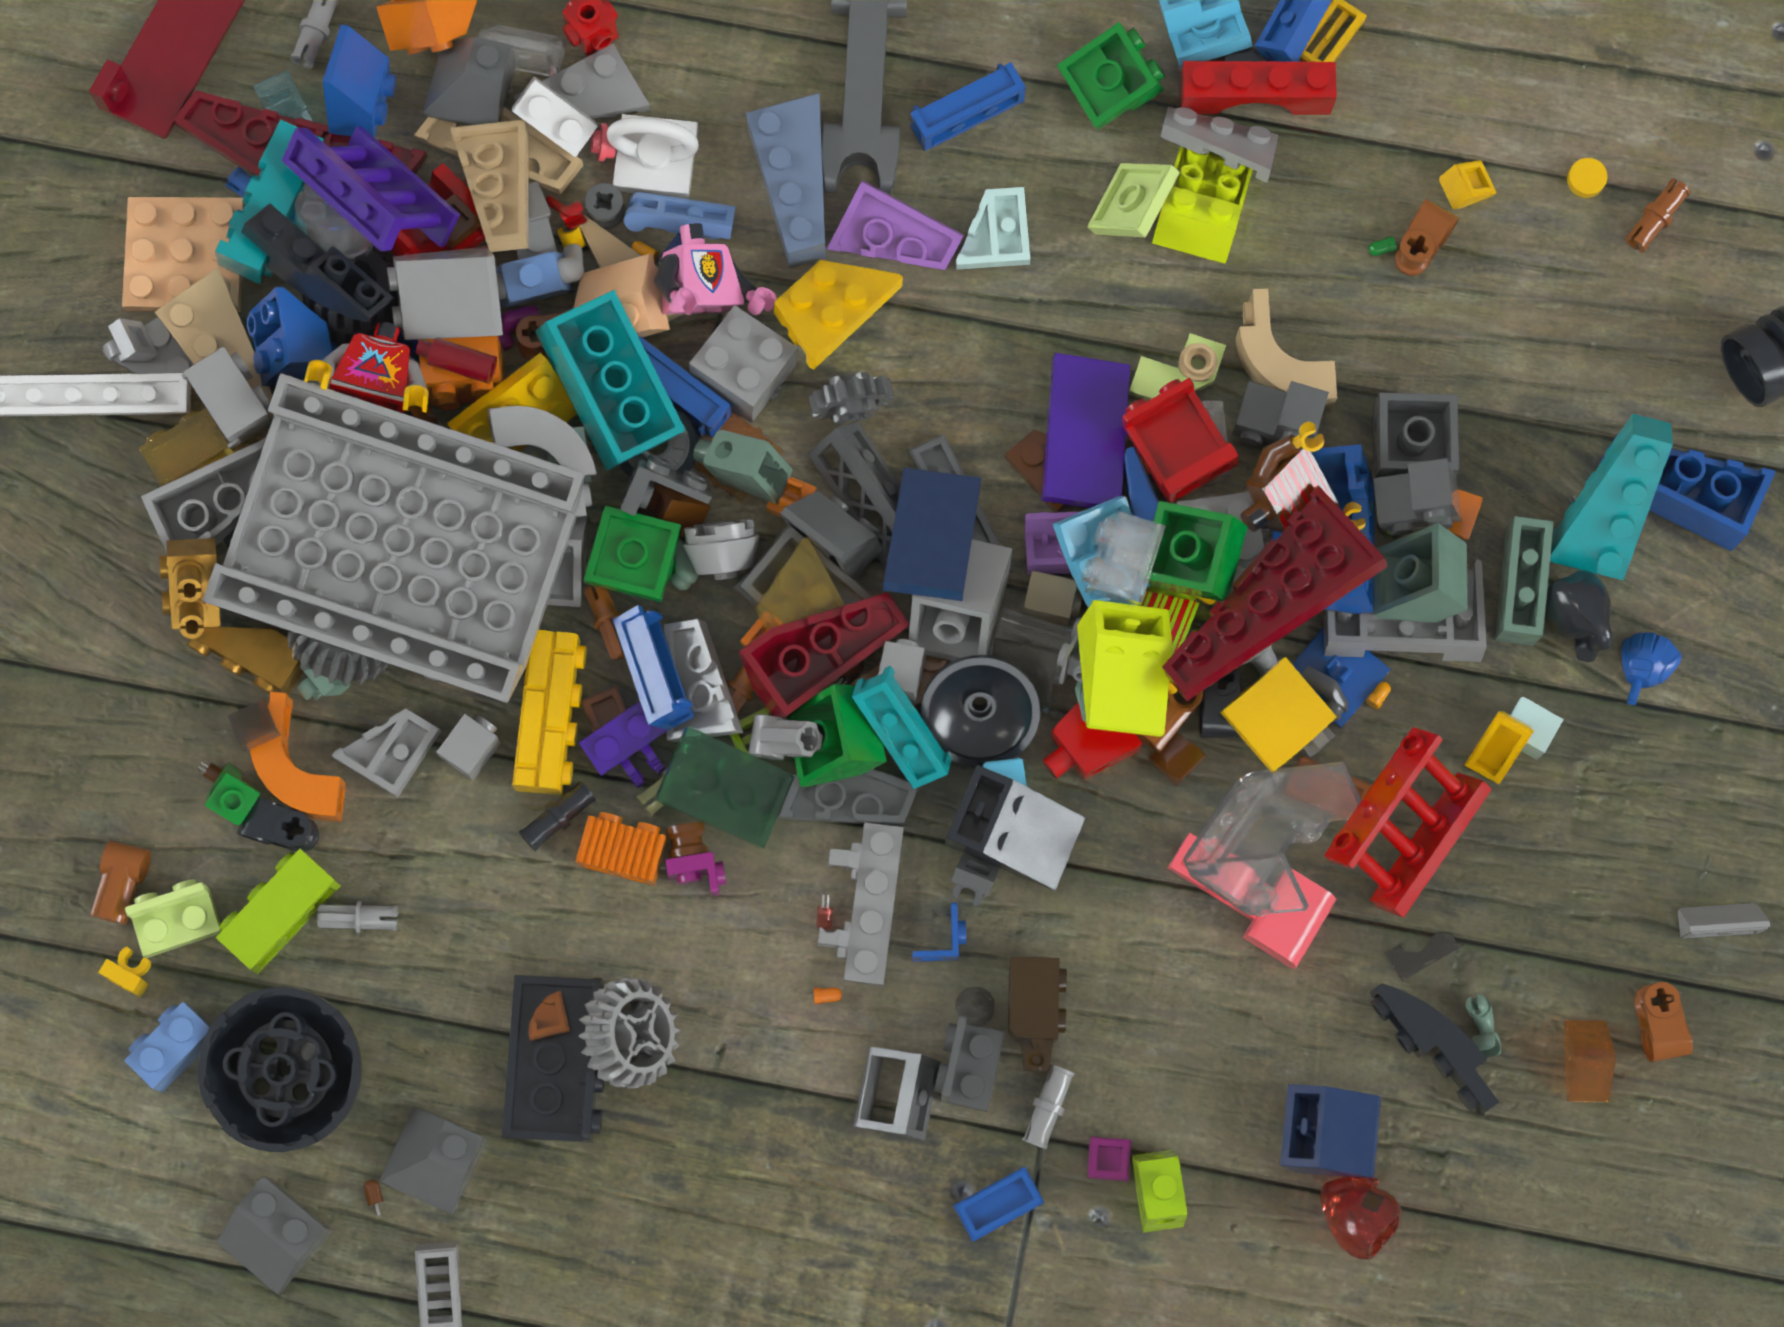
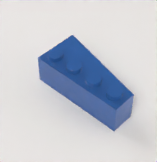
[1597,433,1776,551]

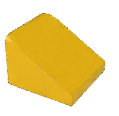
[1439,160,1496,210]

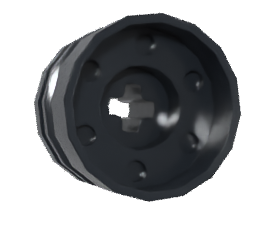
[1720,306,1784,408]

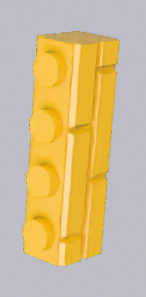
[512,630,587,795]

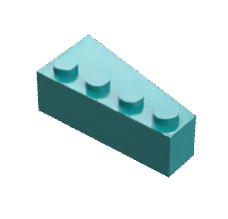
[215,119,324,285]
[1550,414,1673,580]

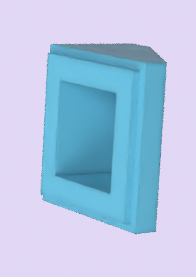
[983,758,1027,787]

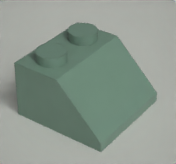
[1374,523,1468,623]

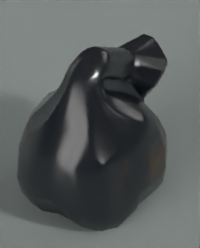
[1544,569,1612,662]

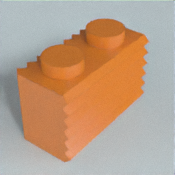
[575,812,667,886]

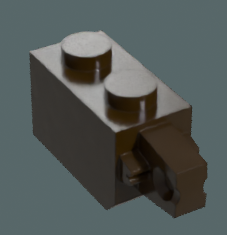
[1008,956,1067,1072]

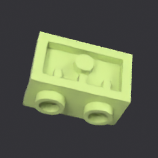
[125,880,221,958]

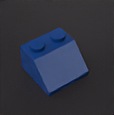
[322,24,396,138]

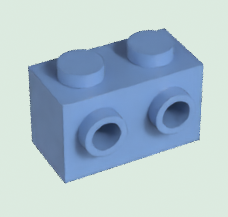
[124,1002,211,1093]

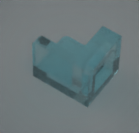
[253,70,313,121]

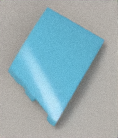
[1158,0,1253,69]
[1053,496,1151,608]

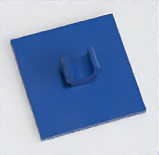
[1292,627,1391,728]

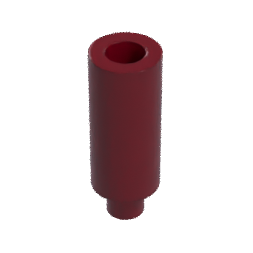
[416,338,497,384]

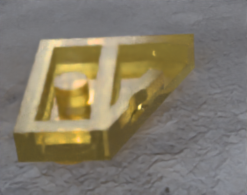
[755,537,844,630]

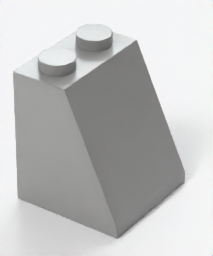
[387,247,503,340]
[908,539,1012,661]

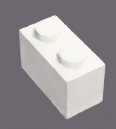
[512,77,598,157]

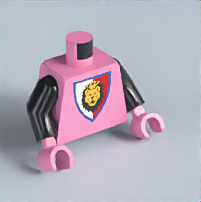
[654,223,777,315]

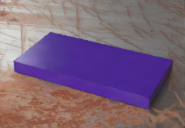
[1041,353,1130,508]

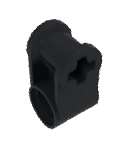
[1199,668,1241,738]
[237,798,320,852]

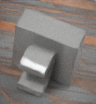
[103,318,158,363]

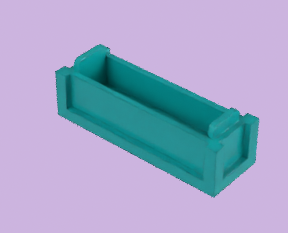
[852,666,952,789]

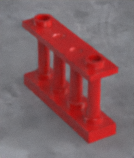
[1323,727,1492,918]

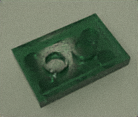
[654,726,795,848]

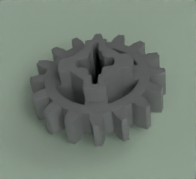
[808,372,894,424]

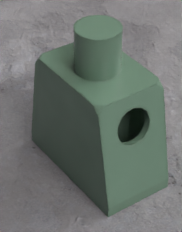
[693,430,793,504]

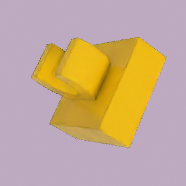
[98,947,151,998]

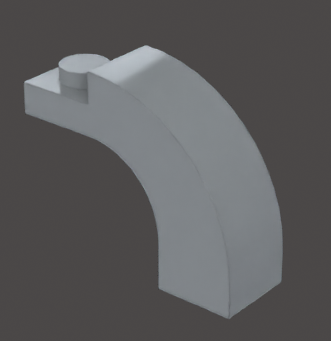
[487,406,596,517]

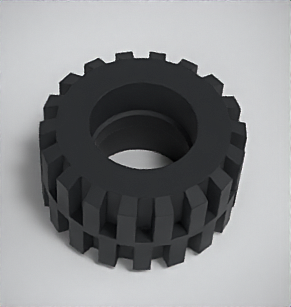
[302,244,398,347]

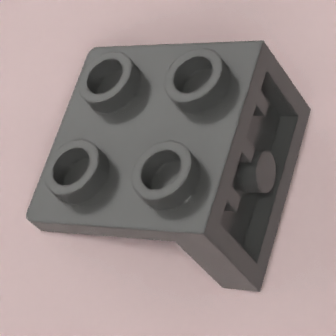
[620,454,712,516]
[934,1015,1005,1112]

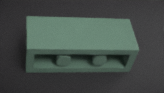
[1494,516,1554,646]

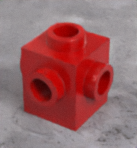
[562,0,619,57]

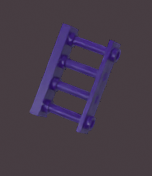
[281,126,460,251]

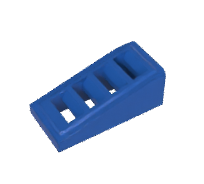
[1123,447,1159,534]

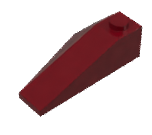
[738,592,910,717]

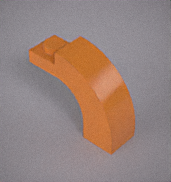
[249,692,346,823]

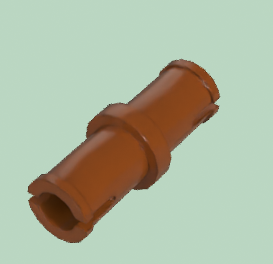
[1625,178,1691,253]

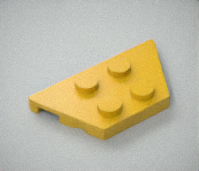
[773,260,903,370]

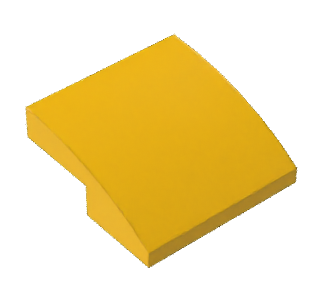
[1220,657,1337,773]

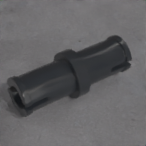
[519,781,596,851]

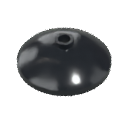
[921,655,1040,768]

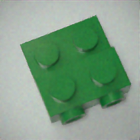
[1057,22,1165,130]

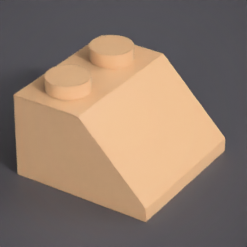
[573,254,670,337]

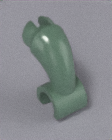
[1465,993,1502,1058]

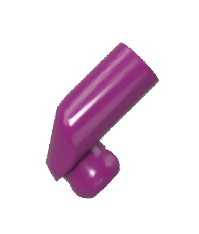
[498,305,540,351]

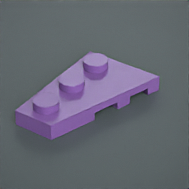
[827,180,964,270]

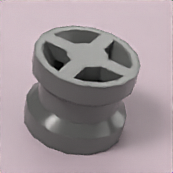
[585,183,625,229]

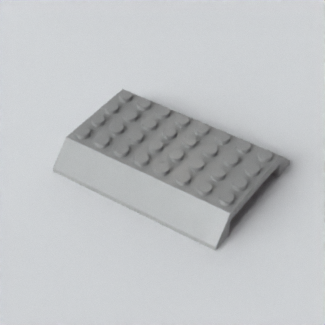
[202,373,585,703]

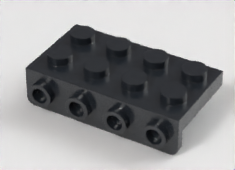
[502,975,605,1143]

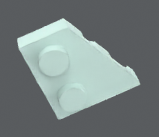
[956,187,1031,270]

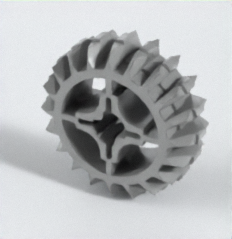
[578,977,681,1089]

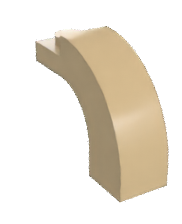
[1235,289,1337,409]

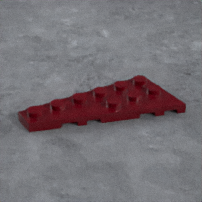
[173,90,428,247]
[1162,485,1388,701]

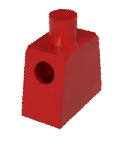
[1042,703,1143,780]

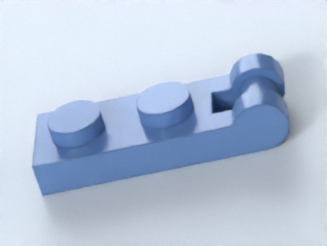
[624,192,736,239]

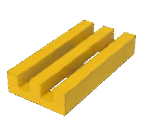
[1299,0,1367,62]

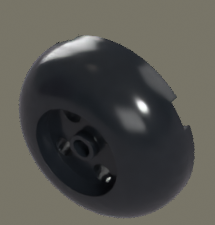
[198,987,363,1152]

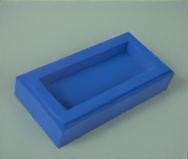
[953,1167,1044,1242]

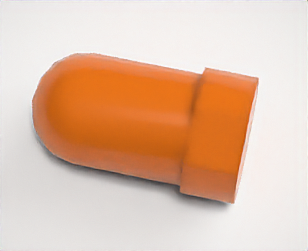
[813,987,842,1004]

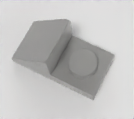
[515,182,557,260]

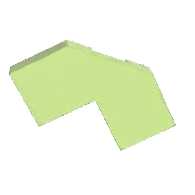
[1128,333,1226,401]

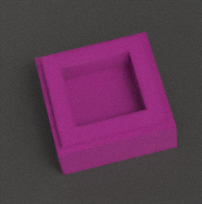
[1087,1137,1131,1182]

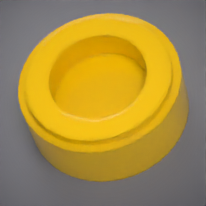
[1567,158,1608,198]

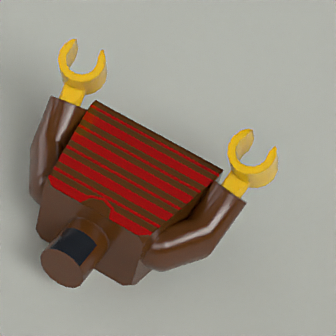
[1240,422,1366,533]

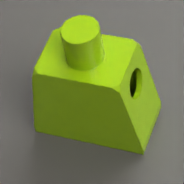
[1131,1150,1187,1233]

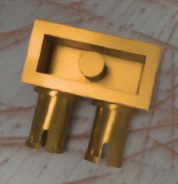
[159,538,220,639]

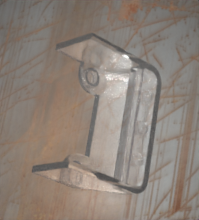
[1183,761,1362,916]

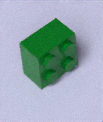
[1139,501,1248,602]

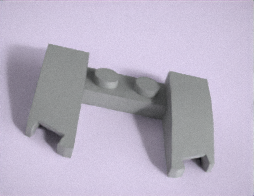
[1324,559,1487,662]

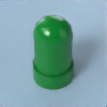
[1368,236,1397,256]

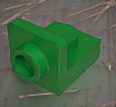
[204,762,260,825]

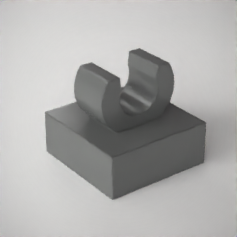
[951,854,1000,906]

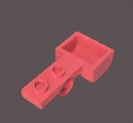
[1167,833,1337,969]

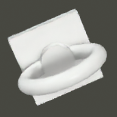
[607,114,699,199]

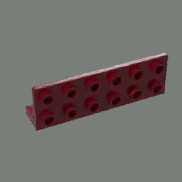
[89,0,245,139]

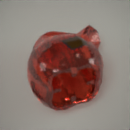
[1320,1171,1402,1261]

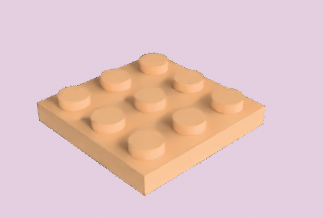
[122,197,245,312]

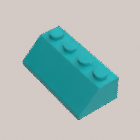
[535,290,686,471]

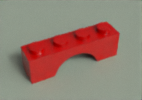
[1179,61,1337,115]

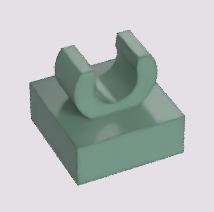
[297,665,351,700]

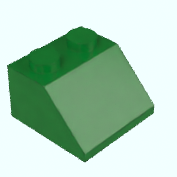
[786,684,887,787]

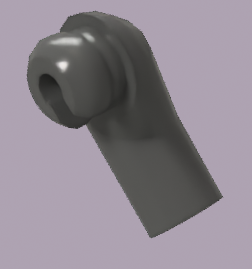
[1302,666,1348,721]

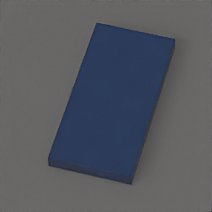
[883,468,981,601]

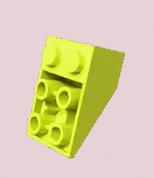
[1152,146,1253,264]
[1077,600,1172,737]

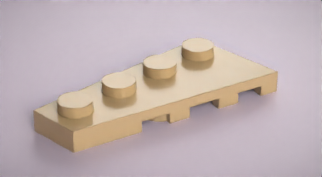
[414,107,583,195]
[450,120,528,252]
[155,267,274,420]

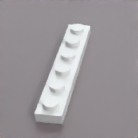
[0,373,191,416]

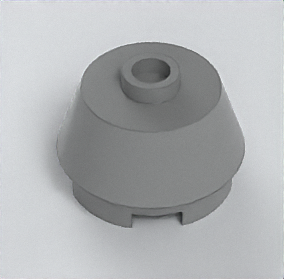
[682,518,760,580]

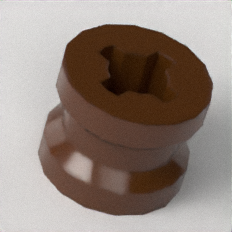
[665,822,708,859]

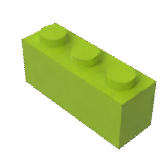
[216,849,341,975]

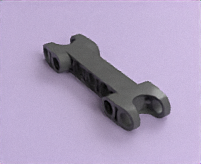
[822,0,907,195]

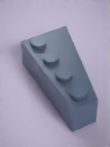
[746,93,826,268]

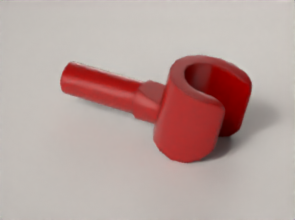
[545,196,587,230]

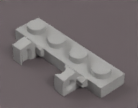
[818,822,904,987]

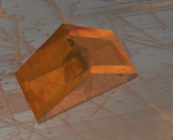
[1564,1020,1616,1102]

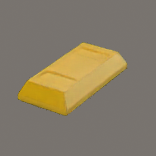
[1464,711,1534,784]

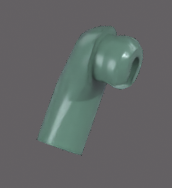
[671,538,699,590]

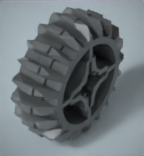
[287,630,389,686]

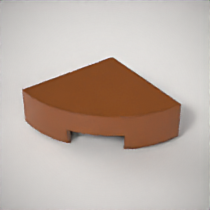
[529,991,570,1041]

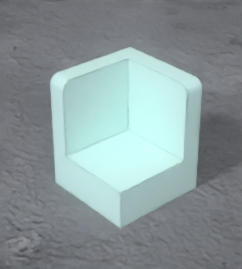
[1510,697,1564,760]

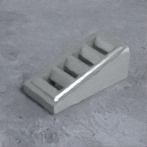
[415,1241,462,1327]

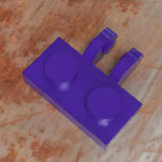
[578,701,667,788]

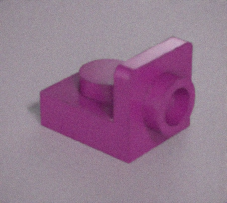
[665,852,726,897]

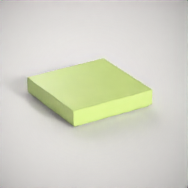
[1087,163,1180,238]

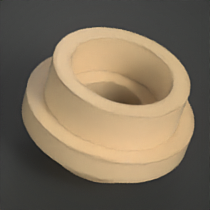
[1178,343,1218,382]

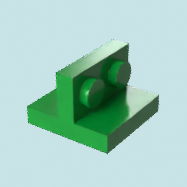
[584,505,682,603]

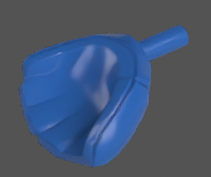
[1621,632,1682,705]

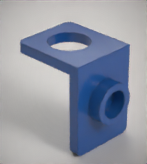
[912,902,966,962]

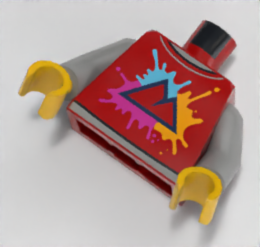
[304,322,429,414]

